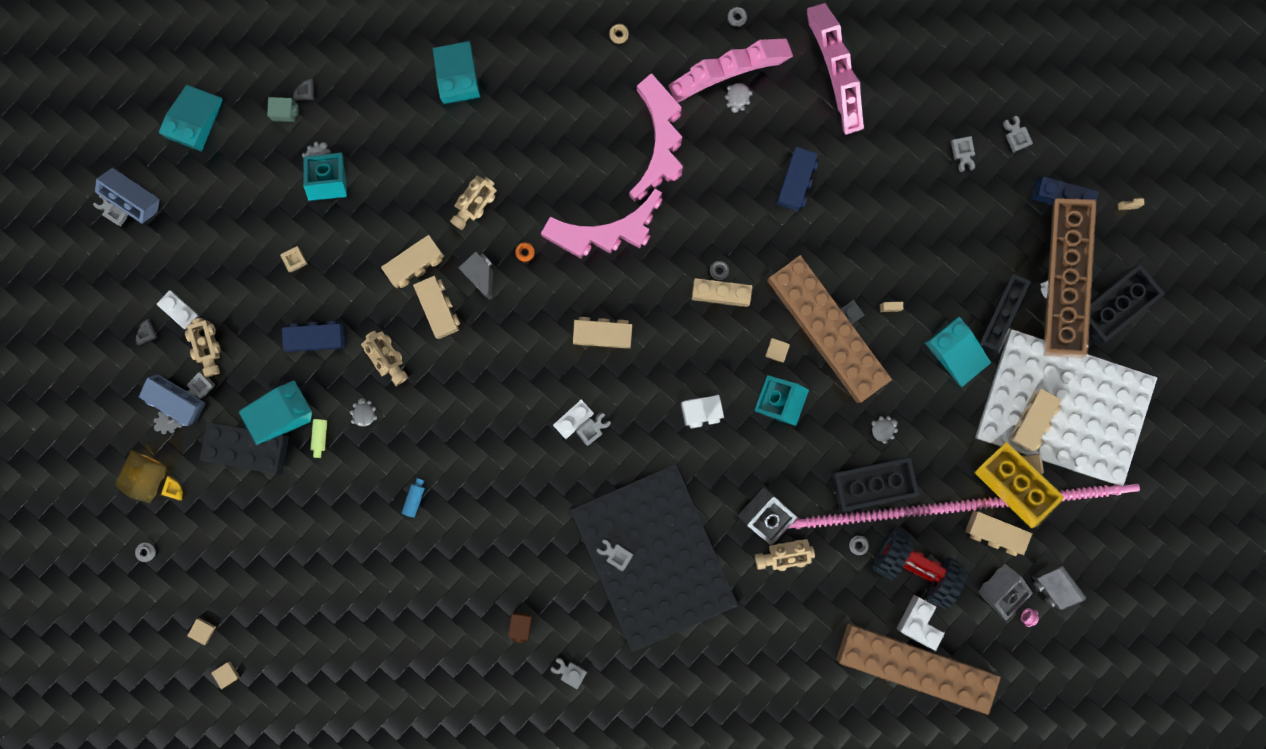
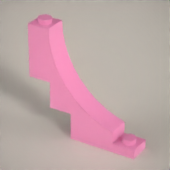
[807,3,864,134]

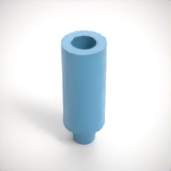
[402,478,425,518]

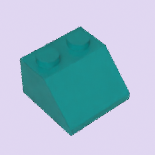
[303,153,347,201]
[754,375,809,426]

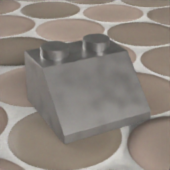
[459,252,493,300]
[738,487,797,545]
[1031,563,1086,610]
[978,564,1033,621]

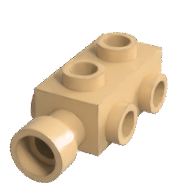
[450,176,496,231]
[185,318,221,377]
[361,331,408,386]
[755,539,815,571]

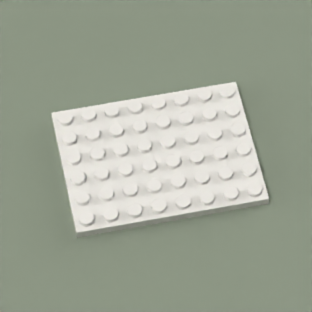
[975,329,1157,486]

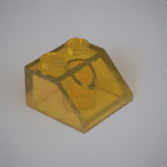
[115,450,166,503]

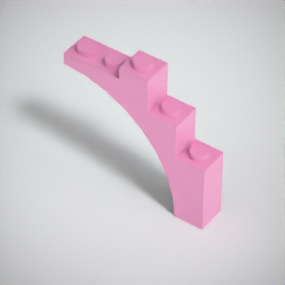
[669,39,793,102]
[630,73,683,202]
[541,189,663,259]

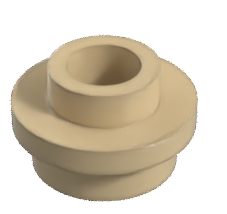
[610,24,629,44]

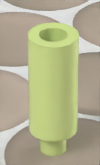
[311,419,327,458]

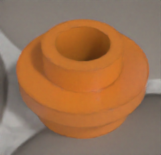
[515,242,535,262]

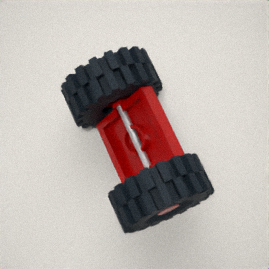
[873,528,969,609]

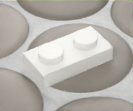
[157,290,200,330]
[553,400,594,439]

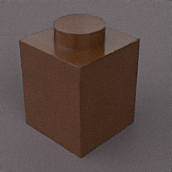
[508,612,533,643]

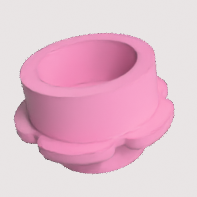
[1021,608,1039,627]

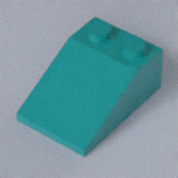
[433,41,480,104]
[159,85,223,151]
[925,317,991,387]
[239,381,312,445]

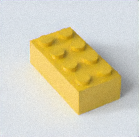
[975,442,1065,528]

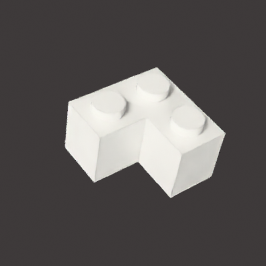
[681,395,724,428]
[896,595,945,651]

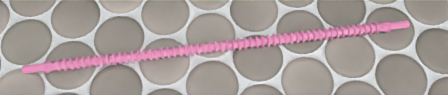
[777,484,1140,529]

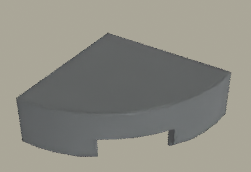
[293,79,314,100]
[136,320,157,345]

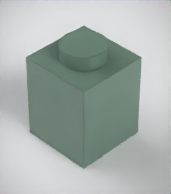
[267,97,299,122]

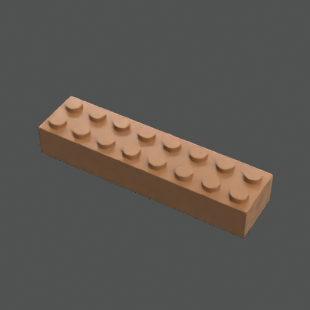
[1043,198,1096,358]
[767,255,892,403]
[836,623,1000,714]

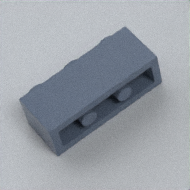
[95,168,160,223]
[139,374,206,426]

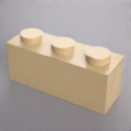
[381,235,444,288]
[413,276,460,339]
[691,278,752,307]
[573,317,632,348]
[1008,389,1062,451]
[965,511,1032,557]

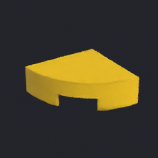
[161,476,183,500]

